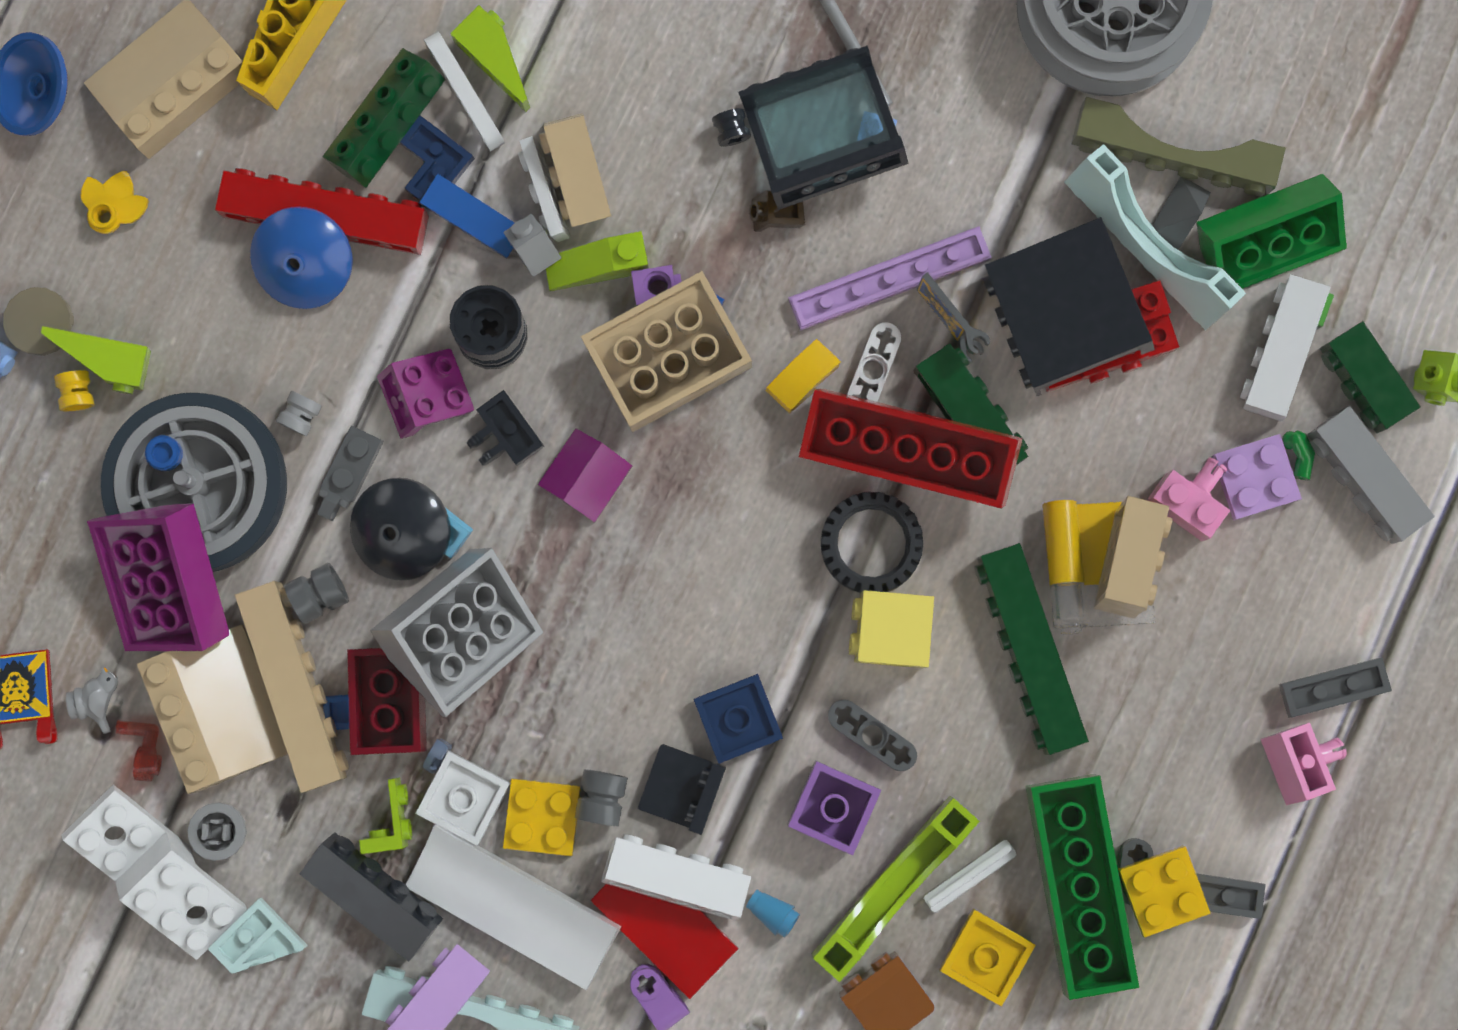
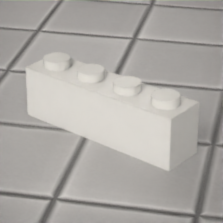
[1240,274,1331,422]
[601,834,751,921]

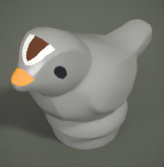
[66,667,118,734]

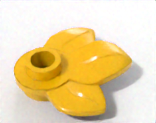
[81,170,149,234]

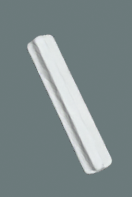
[924,840,1017,913]

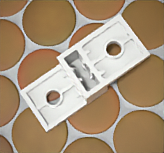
[62,784,247,960]

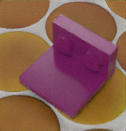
[377,348,474,439]

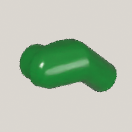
[1282,430,1315,481]

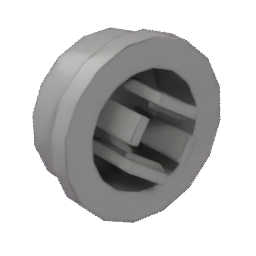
[187,802,247,861]

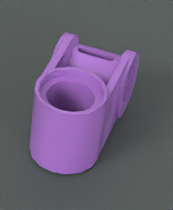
[630,964,690,1030]

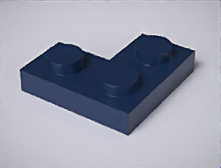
[400,115,475,201]

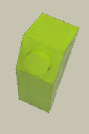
[450,5,530,112]
[546,231,649,291]
[41,326,151,394]

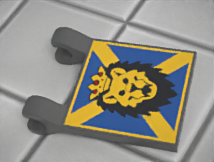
[917,272,990,364]

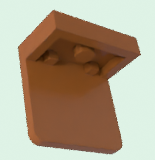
[839,951,934,1030]

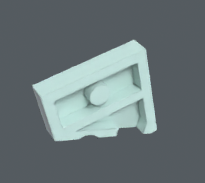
[208,898,308,974]

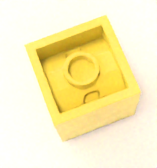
[849,590,934,668]

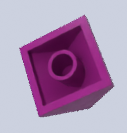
[538,428,633,523]

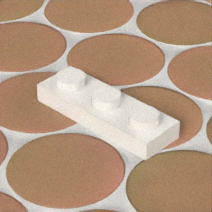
[518,136,571,242]

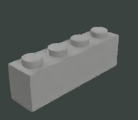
[1307,406,1435,544]

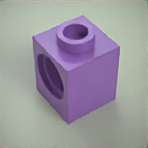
[631,265,681,306]

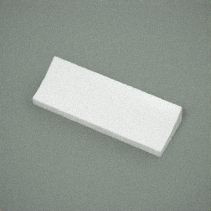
[406,825,622,990]

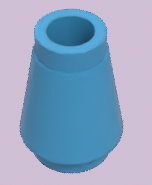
[746,889,800,938]

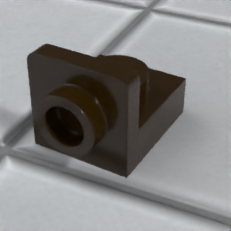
[749,190,805,232]

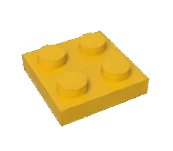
[503,778,581,856]
[1118,845,1211,938]
[939,908,1036,1007]

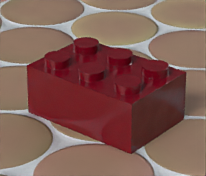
[347,648,427,755]

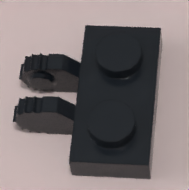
[466,390,545,466]

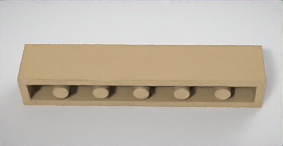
[235,581,349,793]

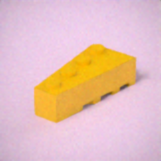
[236,0,347,110]

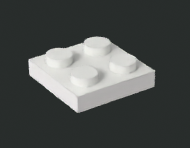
[415,751,511,846]

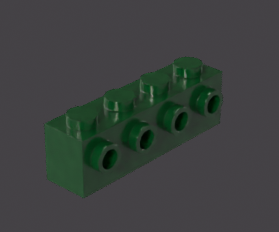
[322,48,446,188]

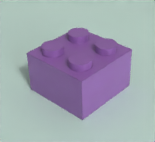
[787,760,881,855]

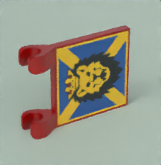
[0,649,58,749]

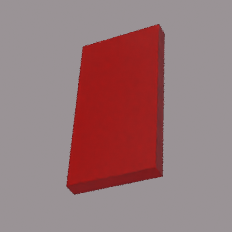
[590,884,739,999]

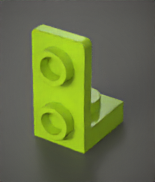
[359,777,412,854]

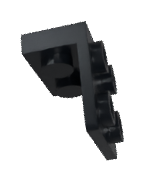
[638,744,726,835]

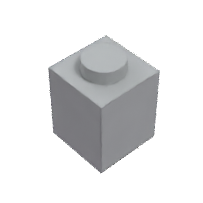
[503,213,561,277]

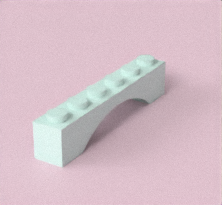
[1064,144,1246,331]
[362,966,580,1030]

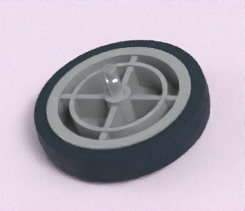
[100,393,287,572]

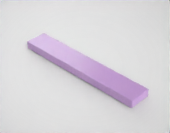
[788,226,991,331]

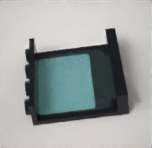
[738,45,909,210]

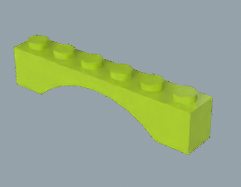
[811,796,980,982]

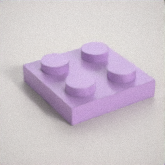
[1212,434,1302,521]

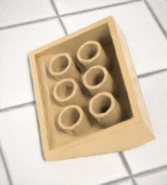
[84,0,243,159]
[580,271,752,433]
[137,625,288,794]

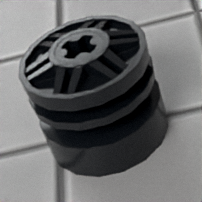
[450,285,528,369]

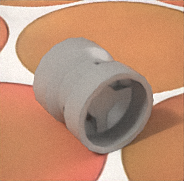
[276,391,322,437]

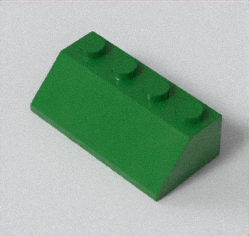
[1196,174,1347,289]

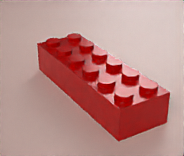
[798,389,1023,509]

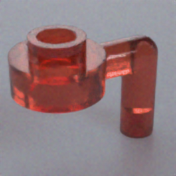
[116,720,162,782]

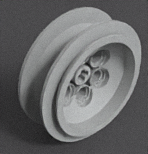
[1016,0,1213,96]

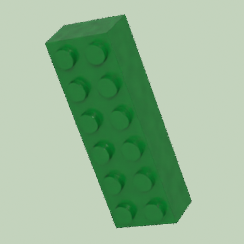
[1025,774,1140,1000]

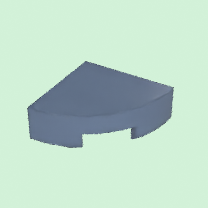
[423,739,452,774]

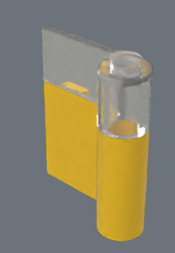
[1042,500,1156,635]

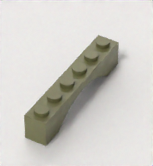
[1071,96,1286,197]

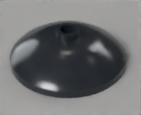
[350,477,451,581]

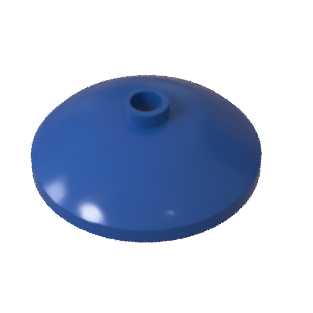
[0,32,68,136]
[250,207,353,309]

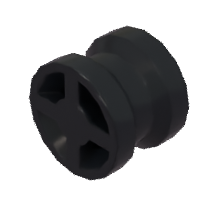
[712,108,751,147]

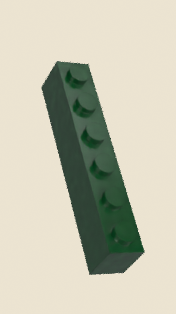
[974,543,1089,755]

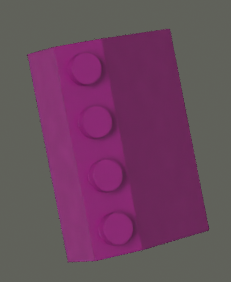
[87,504,230,651]

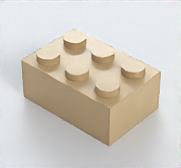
[1093,496,1172,619]

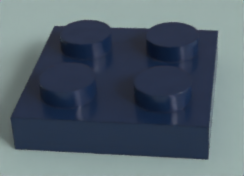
[693,674,783,764]

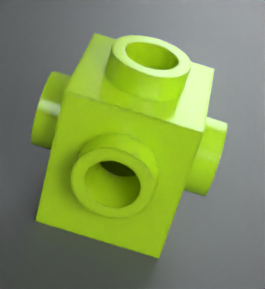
[1413,350,1458,406]

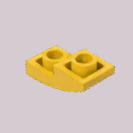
[765,339,841,414]

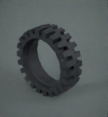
[821,491,923,593]

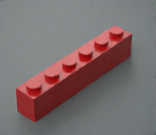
[215,168,429,255]

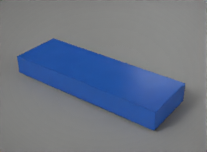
[419,173,515,259]

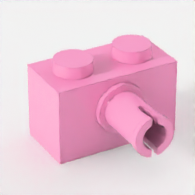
[1147,457,1230,541]
[1260,723,1347,805]

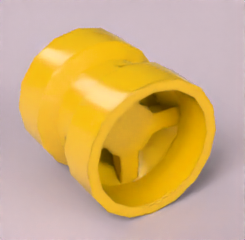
[54,370,95,412]

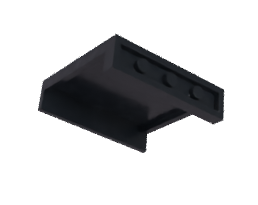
[982,217,1154,396]

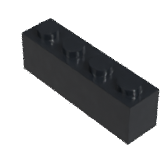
[300,832,444,962]

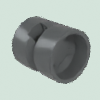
[284,563,349,624]
[574,769,628,826]

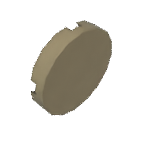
[3,287,74,356]

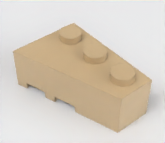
[539,113,611,227]

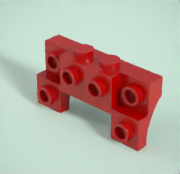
[1045,280,1180,392]

